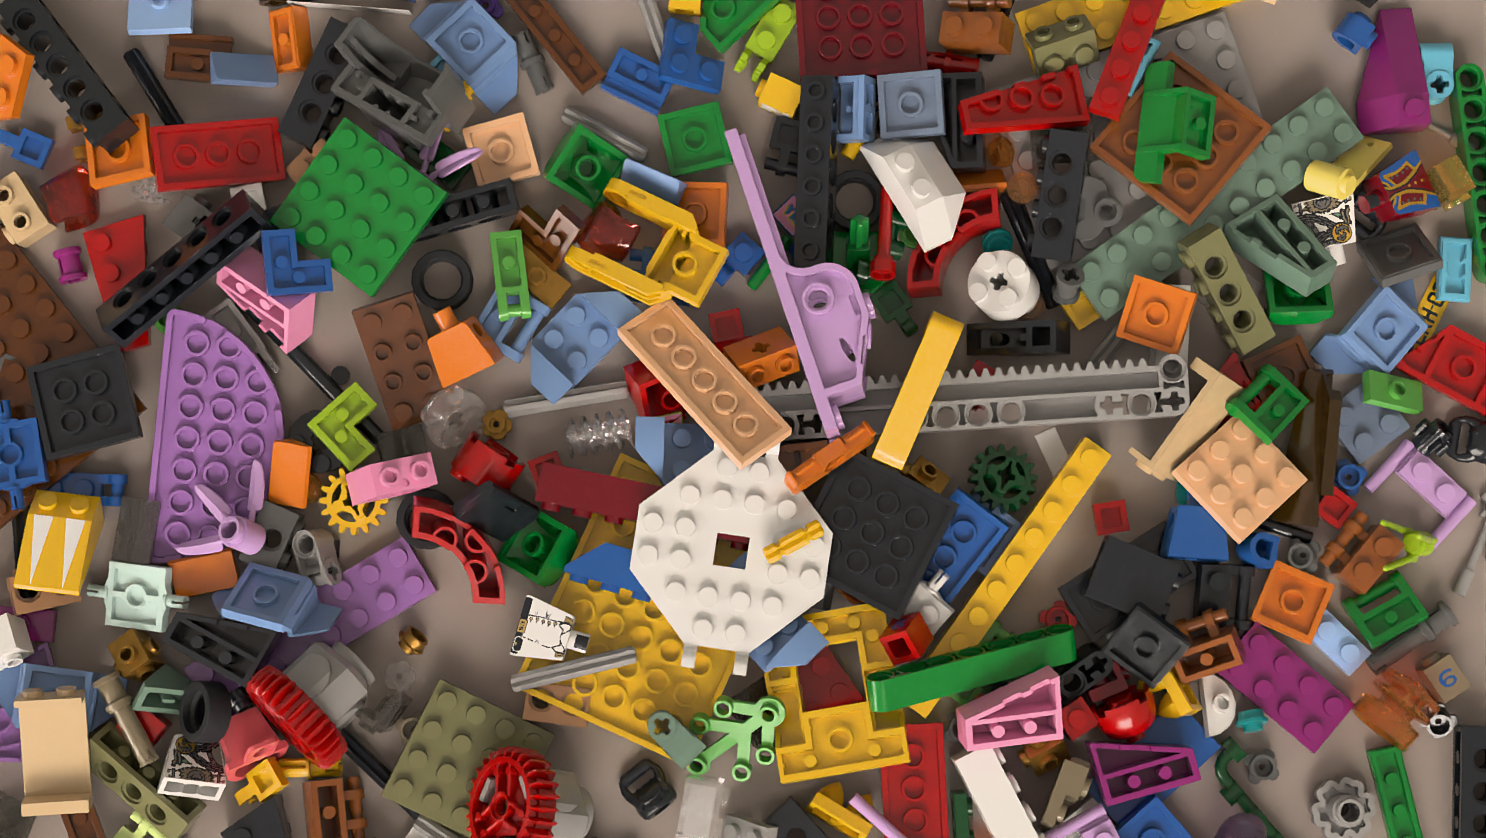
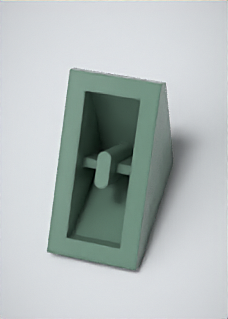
[131,663,193,715]

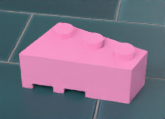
[216,246,316,354]

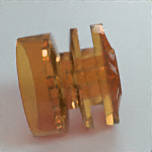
[1351,666,1441,752]

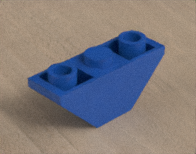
[564,542,651,603]

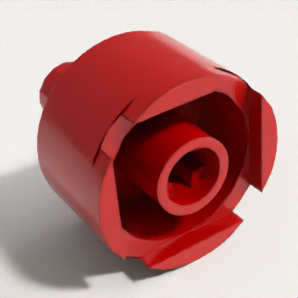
[449,431,526,491]

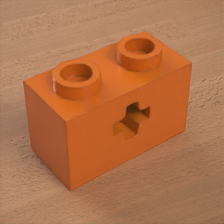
[722,326,800,388]

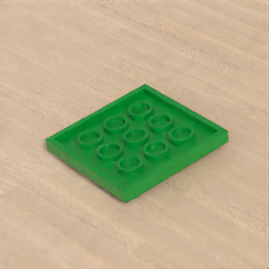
[270,117,449,297]

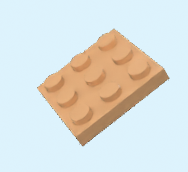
[1171,417,1308,544]

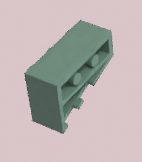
[1224,193,1337,297]

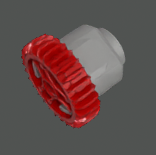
[245,641,375,769]
[465,746,594,838]

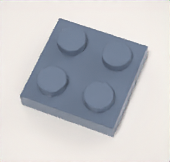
[877,69,946,141]
[1338,382,1411,465]

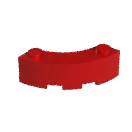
[907,188,1002,299]
[411,496,505,605]

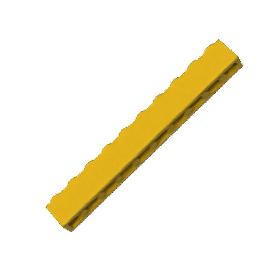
[909,437,1112,719]

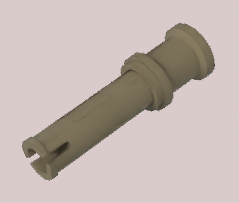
[92,670,160,768]

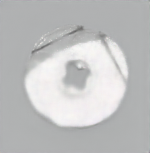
[421,384,487,450]

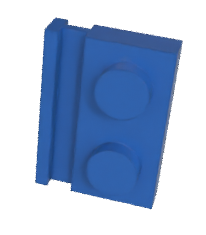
[600,47,674,117]

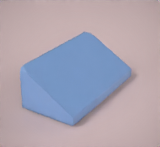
[210,52,278,88]
[621,158,687,206]

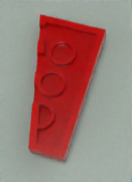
[958,64,1090,135]
[82,214,151,354]

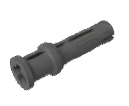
[1365,600,1459,676]

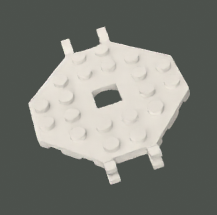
[630,443,833,676]

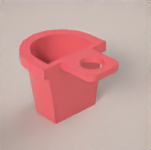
[219,706,289,781]

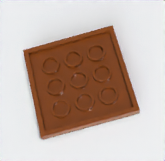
[1089,51,1272,227]

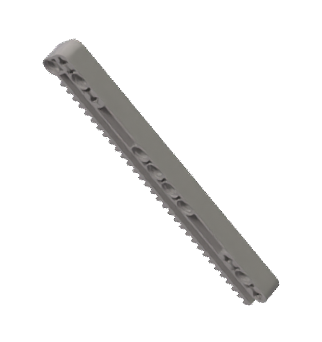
[755,354,1190,442]

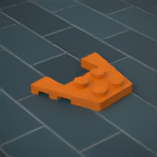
[0,32,35,121]

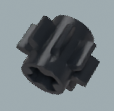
[1412,417,1453,458]

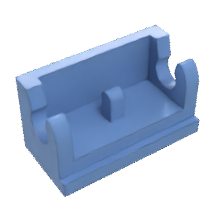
[836,75,876,143]

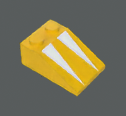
[14,489,105,596]

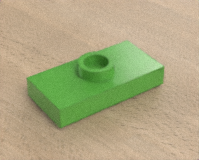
[1362,370,1423,415]

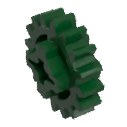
[967,444,1038,515]

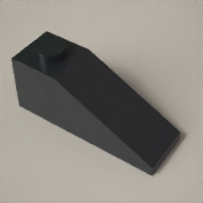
[967,319,1070,356]

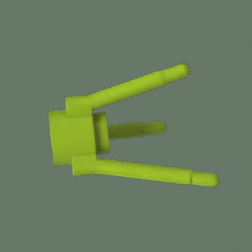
[1380,519,1438,572]

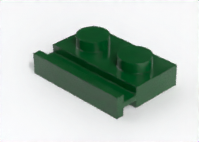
[950,789,975,838]

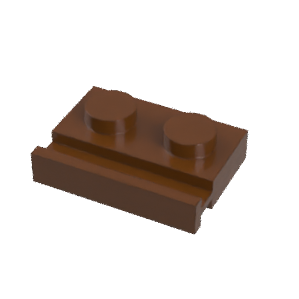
[164,33,234,83]

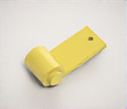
[1304,136,1393,200]

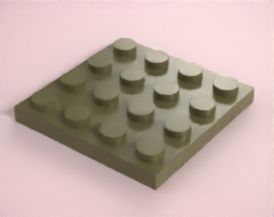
[381,678,555,838]

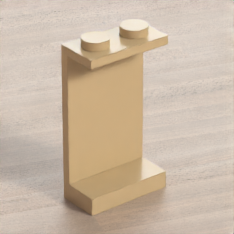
[1128,357,1244,483]
[13,686,93,817]

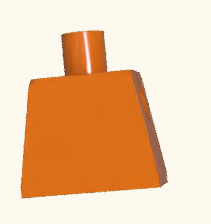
[427,306,504,388]

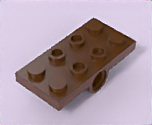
[351,290,454,431]

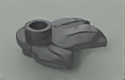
[1060,176,1123,240]

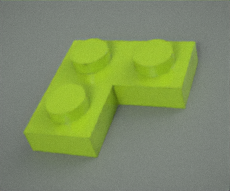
[307,381,377,472]

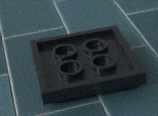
[26,343,144,462]

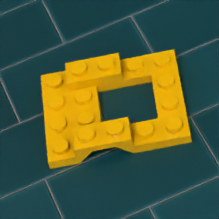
[764,604,911,784]

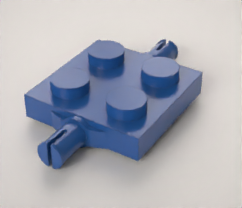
[0,400,49,510]

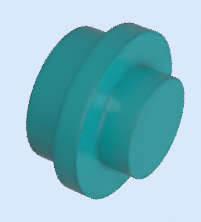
[981,228,1013,253]
[1235,709,1268,733]

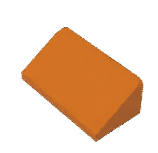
[268,5,313,74]
[954,169,1007,196]
[268,438,312,509]
[168,548,240,597]

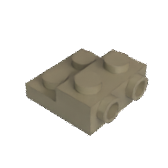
[1037,757,1092,831]

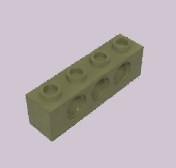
[1176,222,1276,355]
[89,721,207,838]

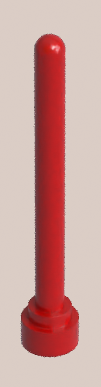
[870,184,896,281]

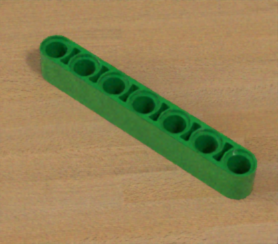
[1449,63,1486,284]
[866,624,1077,712]

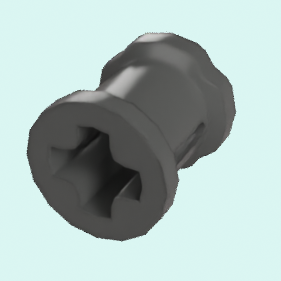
[1051,263,1085,305]

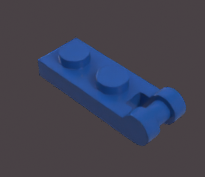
[48,473,128,507]

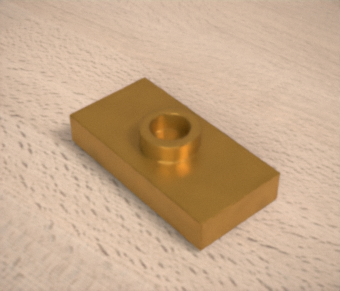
[523,245,572,310]

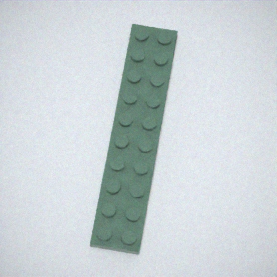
[1075,87,1364,322]

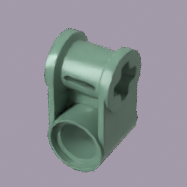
[647,710,707,770]

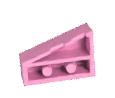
[956,665,1063,752]

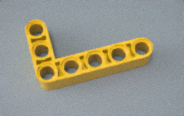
[871,311,964,470]

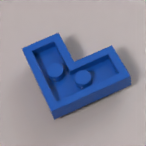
[657,17,725,95]
[260,229,333,297]

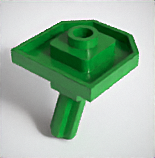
[833,213,886,293]

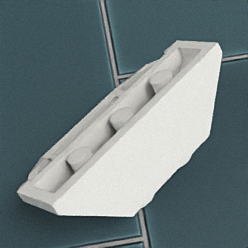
[860,137,966,253]

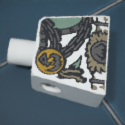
[1291,193,1356,266]
[157,734,226,801]

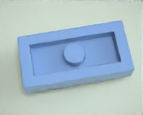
[1312,609,1372,676]

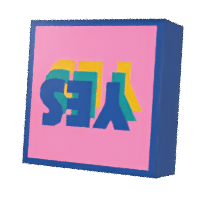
[773,193,796,239]

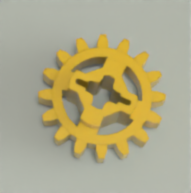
[319,467,390,535]

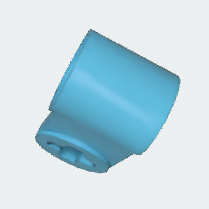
[1419,42,1454,106]

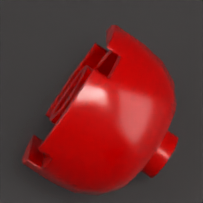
[1090,683,1157,743]

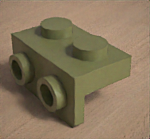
[1025,14,1100,78]

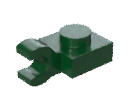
[870,279,919,338]

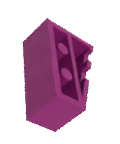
[1084,740,1202,807]

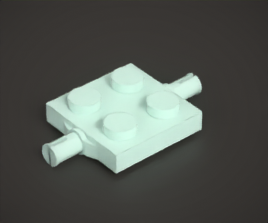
[87,560,189,632]

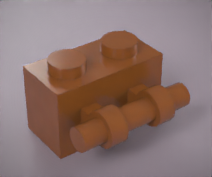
[938,0,1015,55]
[1319,510,1405,595]
[1173,607,1246,684]
[302,776,368,838]

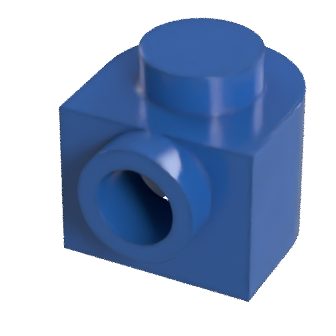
[1332,11,1378,55]
[1235,532,1280,569]

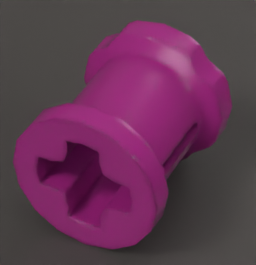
[53,246,88,285]

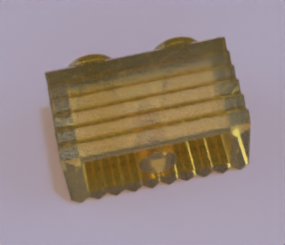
[1426,154,1476,212]

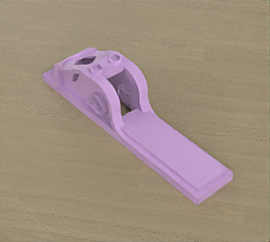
[724,128,876,443]

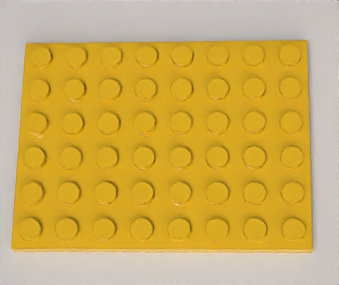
[519,453,748,767]

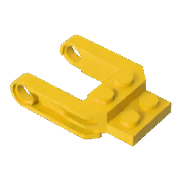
[564,178,729,308]

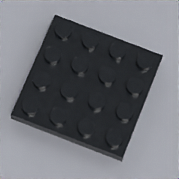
[813,453,960,621]

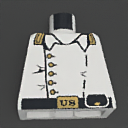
[510,595,591,661]

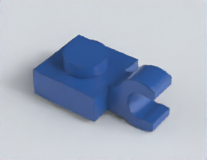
[0,128,55,170]
[714,231,765,287]

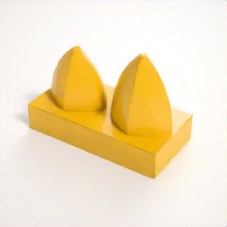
[1136,666,1203,718]
[805,782,873,838]

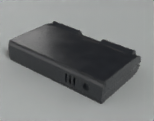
[452,480,540,543]

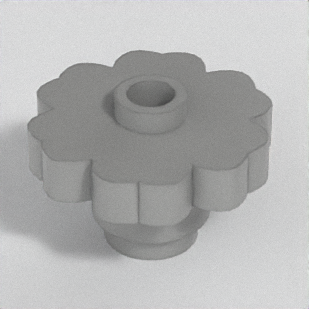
[1309,776,1377,838]

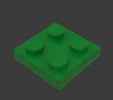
[657,101,733,178]

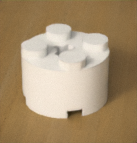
[968,250,1040,322]

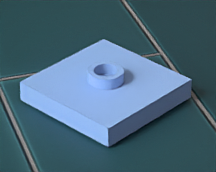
[127,0,194,36]

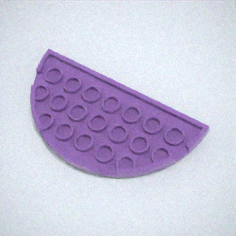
[142,308,285,563]

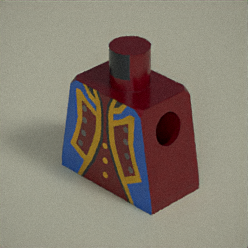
[1358,150,1441,223]

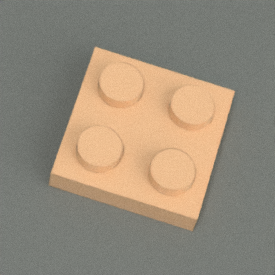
[462,112,541,186]

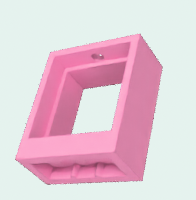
[345,452,438,506]

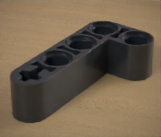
[981,643,1113,708]

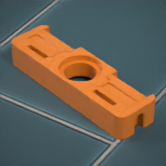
[784,420,876,495]

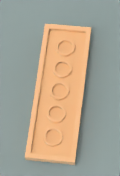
[618,299,792,470]

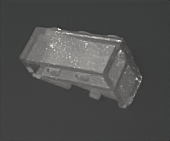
[675,772,730,838]

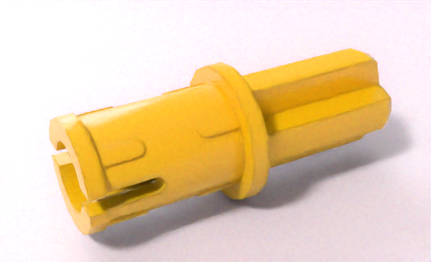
[278,757,343,780]

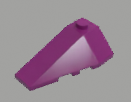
[1355,8,1431,136]

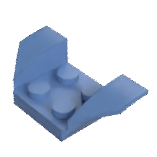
[409,0,518,115]
[1309,276,1429,374]
[531,291,642,405]
[635,416,715,487]
[729,551,829,673]
[211,562,343,637]
[0,663,128,734]

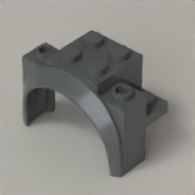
[330,17,476,151]

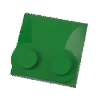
[542,123,630,212]
[1262,270,1334,325]
[497,511,579,588]

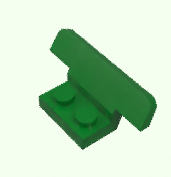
[1134,60,1217,184]

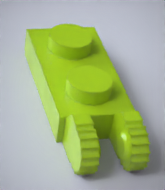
[734,0,796,83]

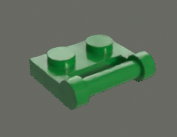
[1225,364,1310,446]
[1341,570,1429,650]

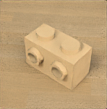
[0,171,58,248]

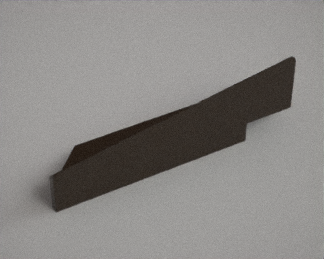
[1271,368,1342,527]

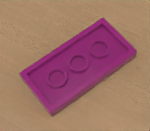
[1218,621,1355,754]

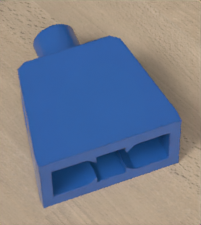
[1160,491,1229,563]

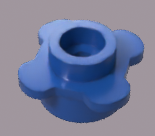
[1334,458,1367,496]

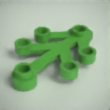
[687,695,786,782]

